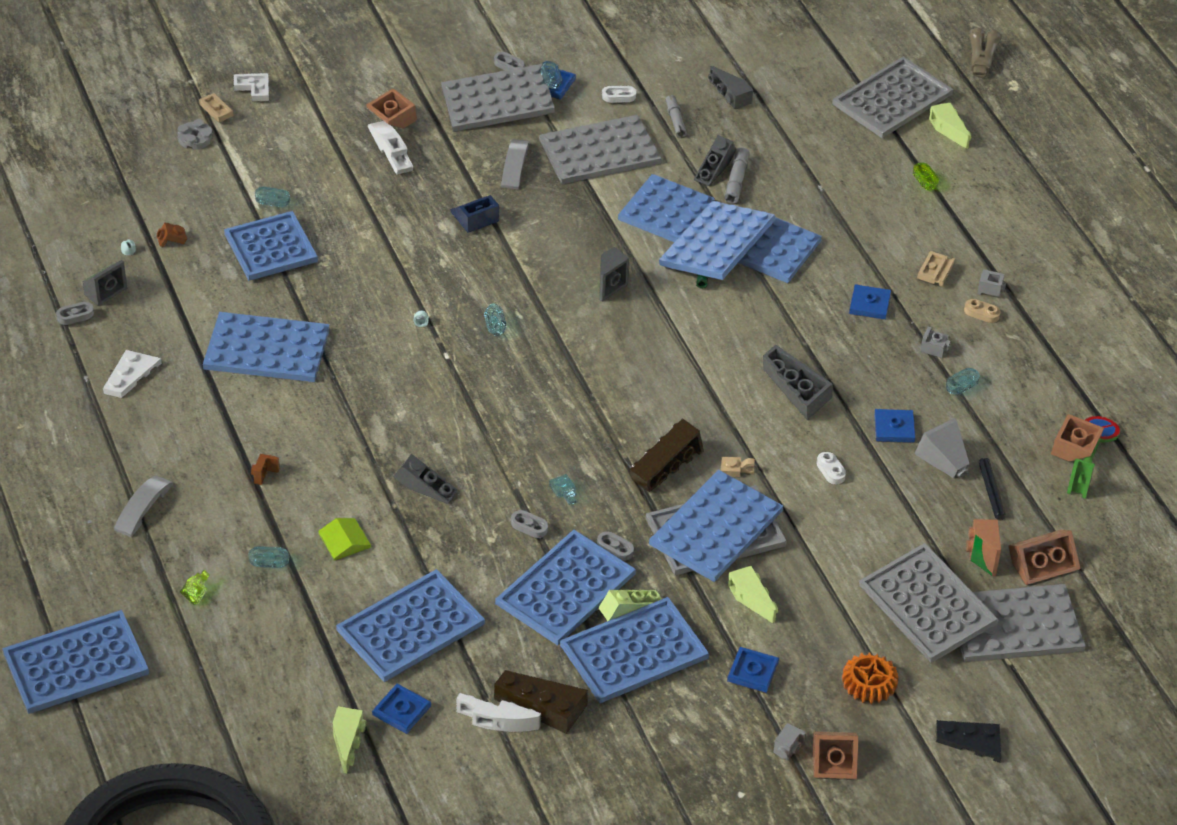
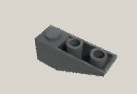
[708,66,753,109]
[694,135,737,187]
[393,454,458,504]

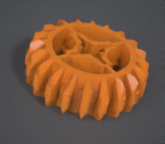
[842,652,899,704]

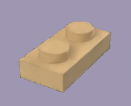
[199,93,233,123]

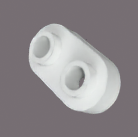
[602,86,636,103]
[817,452,846,484]

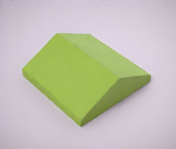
[318,518,371,561]

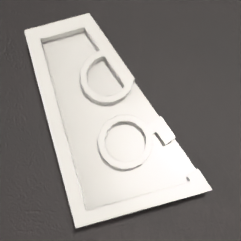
[103,350,162,398]

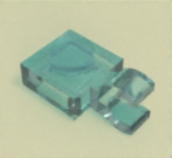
[549,474,577,505]

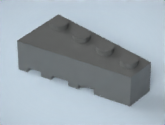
[763,345,833,420]

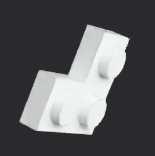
[234,73,269,101]

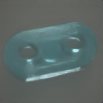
[540,61,562,89]
[255,187,290,207]
[484,303,506,336]
[946,368,980,394]
[248,546,289,568]

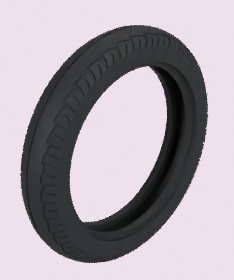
[64,763,275,825]

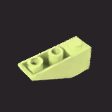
[929,103,971,149]
[728,566,778,623]
[599,590,662,621]
[333,706,366,774]

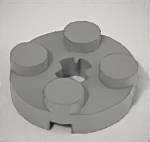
[177,119,213,150]

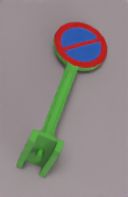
[1067,416,1120,499]

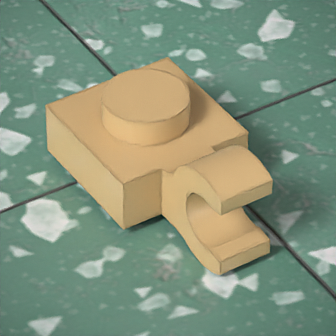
[721,457,755,477]

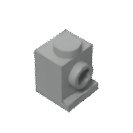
[977,269,1007,297]
[920,327,951,358]
[774,723,806,760]

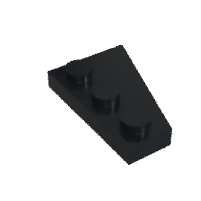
[936,720,1001,763]

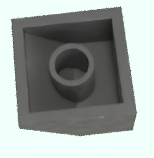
[599,247,629,301]
[82,260,127,306]

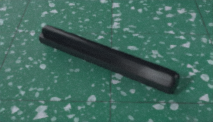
[979,458,1006,520]

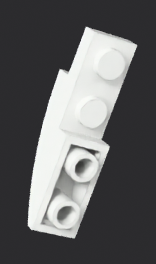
[368,121,413,175]
[456,693,541,732]

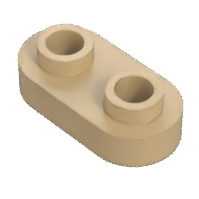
[964,299,1001,323]

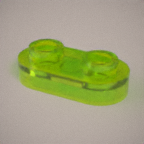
[913,162,939,191]

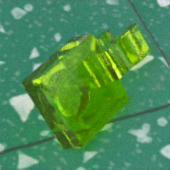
[180,570,210,605]

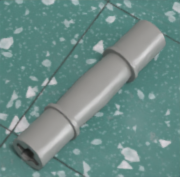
[725,147,750,204]

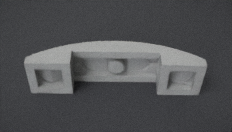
[501,139,530,190]
[114,476,173,537]

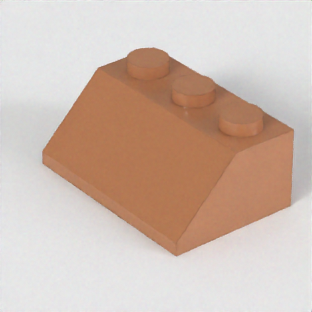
[1008,530,1081,585]

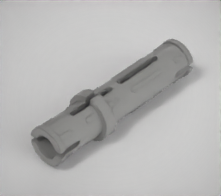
[665,95,687,138]

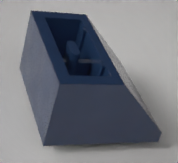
[450,195,499,233]

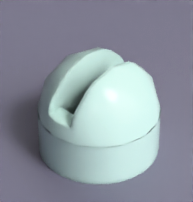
[121,239,136,255]
[414,311,429,327]

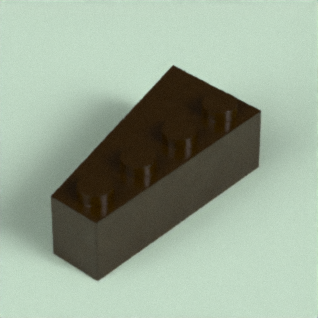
[630,418,704,492]
[494,670,588,734]

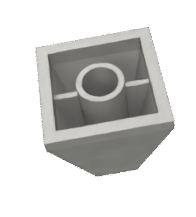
[915,418,970,478]

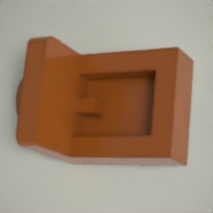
[156,222,187,247]
[251,454,280,485]

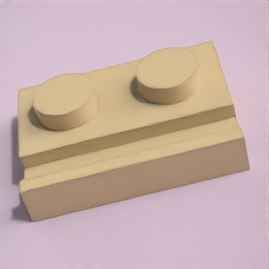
[917,251,955,286]

